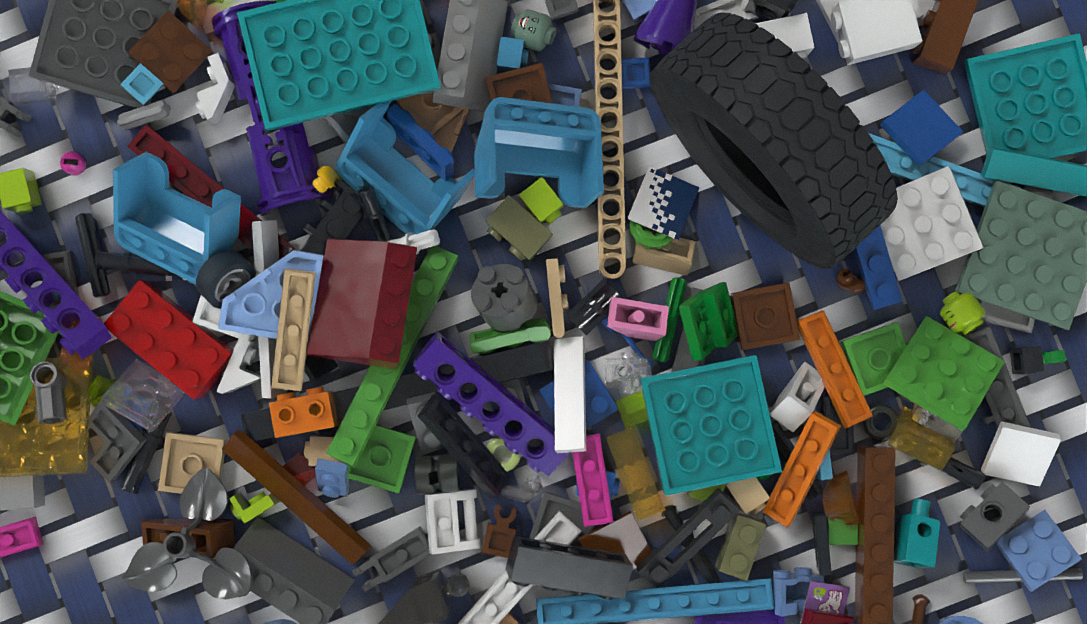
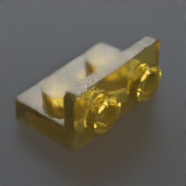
[888,406,958,470]

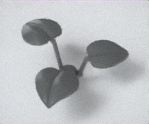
[121,467,252,600]

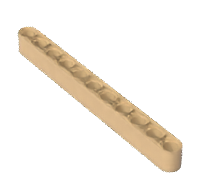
[593,0,626,280]

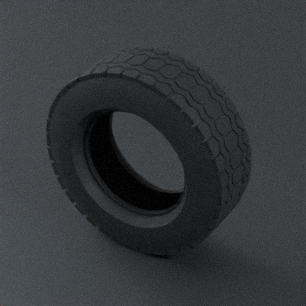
[650,12,898,269]

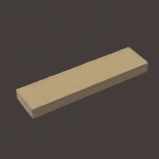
[271,268,316,391]

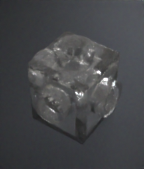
[605,352,652,394]

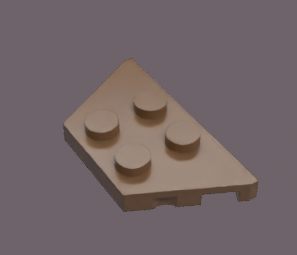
[395,57,470,153]

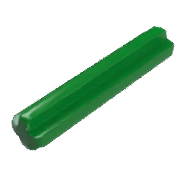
[652,277,687,362]

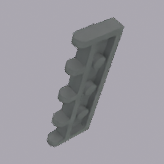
[962,326,1032,428]

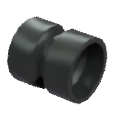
[415,454,460,495]

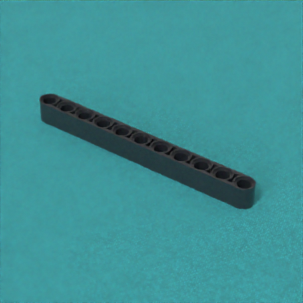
[240,341,554,442]

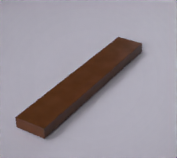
[222,429,371,565]

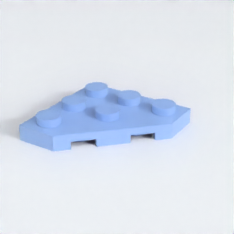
[218,250,324,343]

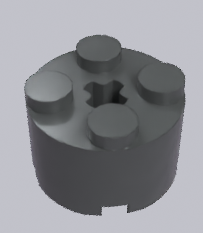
[471,264,537,332]

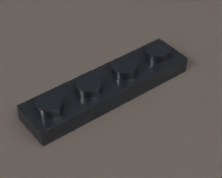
[417,393,511,498]

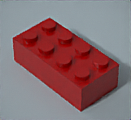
[104,280,234,400]

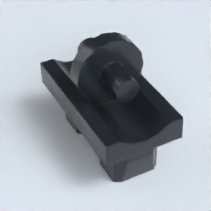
[566,278,624,335]

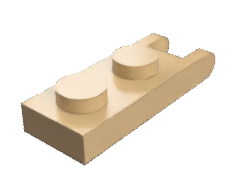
[546,258,568,338]

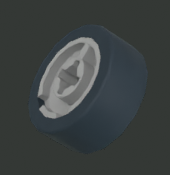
[196,250,256,309]

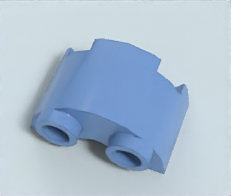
[773,567,824,617]

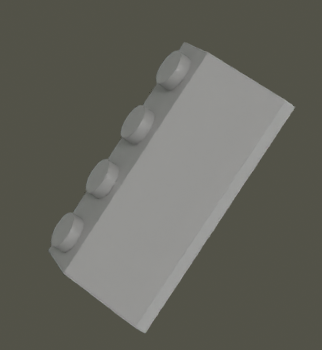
[432,0,508,112]

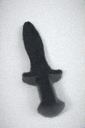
[661,505,720,584]

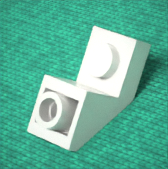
[196,53,235,124]

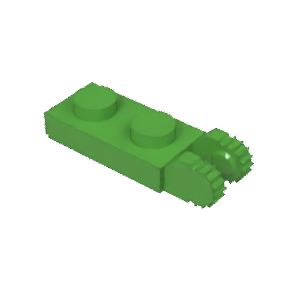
[469,317,551,355]

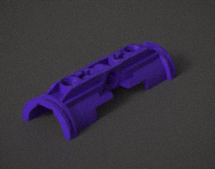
[211,1,333,216]

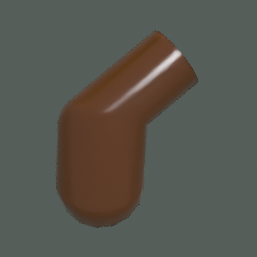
[836,268,866,294]

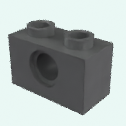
[960,482,1030,552]

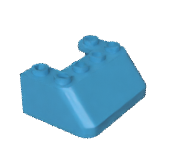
[474,97,604,208]
[113,152,241,284]

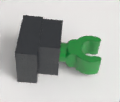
[1009,346,1066,374]

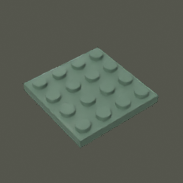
[955,181,1087,330]

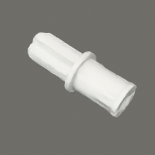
[387,230,440,255]

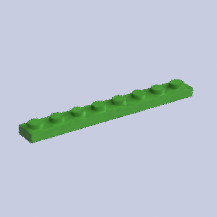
[326,246,459,468]

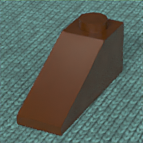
[141,518,235,558]

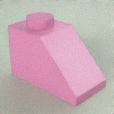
[607,297,669,341]

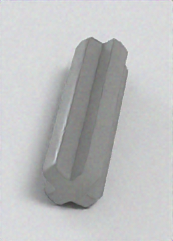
[117,100,171,130]

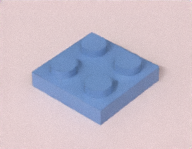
[996,510,1082,592]

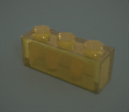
[604,426,665,521]

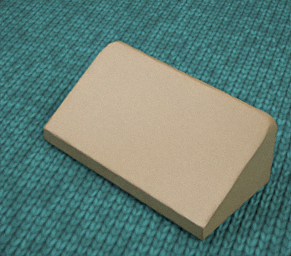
[632,230,696,275]

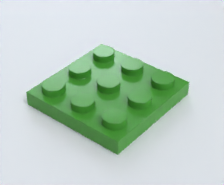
[883,316,1005,431]

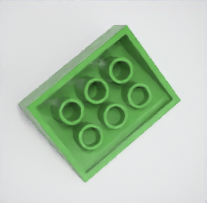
[0,291,58,426]

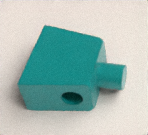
[894,498,940,568]

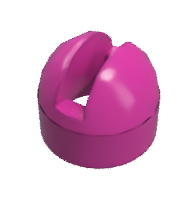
[60,151,86,176]

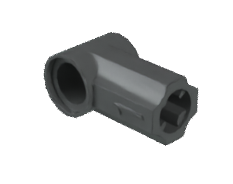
[30,362,68,424]

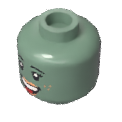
[511,9,556,52]

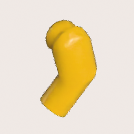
[312,166,342,193]

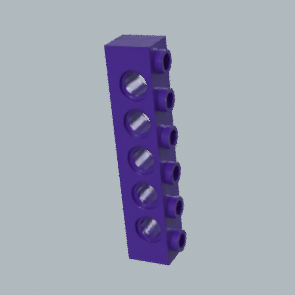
[0,210,112,360]
[413,331,571,476]

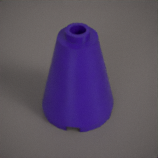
[633,0,698,56]

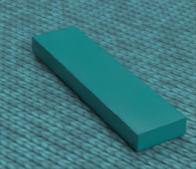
[981,147,1087,197]

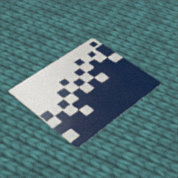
[628,166,699,240]

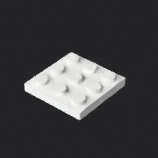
[880,166,984,281]

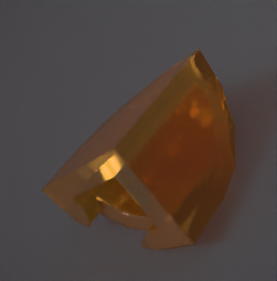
[176,0,209,29]
[822,470,861,525]

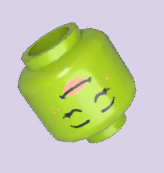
[940,291,985,336]

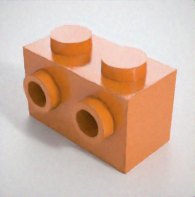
[269,386,339,438]

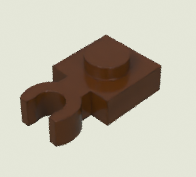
[481,504,517,558]

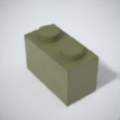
[486,195,553,262]
[715,513,766,581]

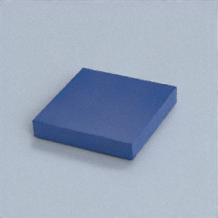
[880,90,963,168]

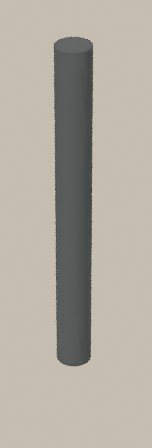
[963,568,1083,583]

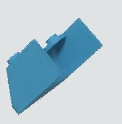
[336,101,475,234]

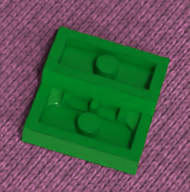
[679,282,738,360]

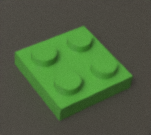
[841,322,907,396]
[347,425,417,493]

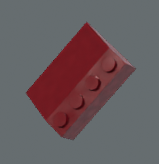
[307,239,417,370]

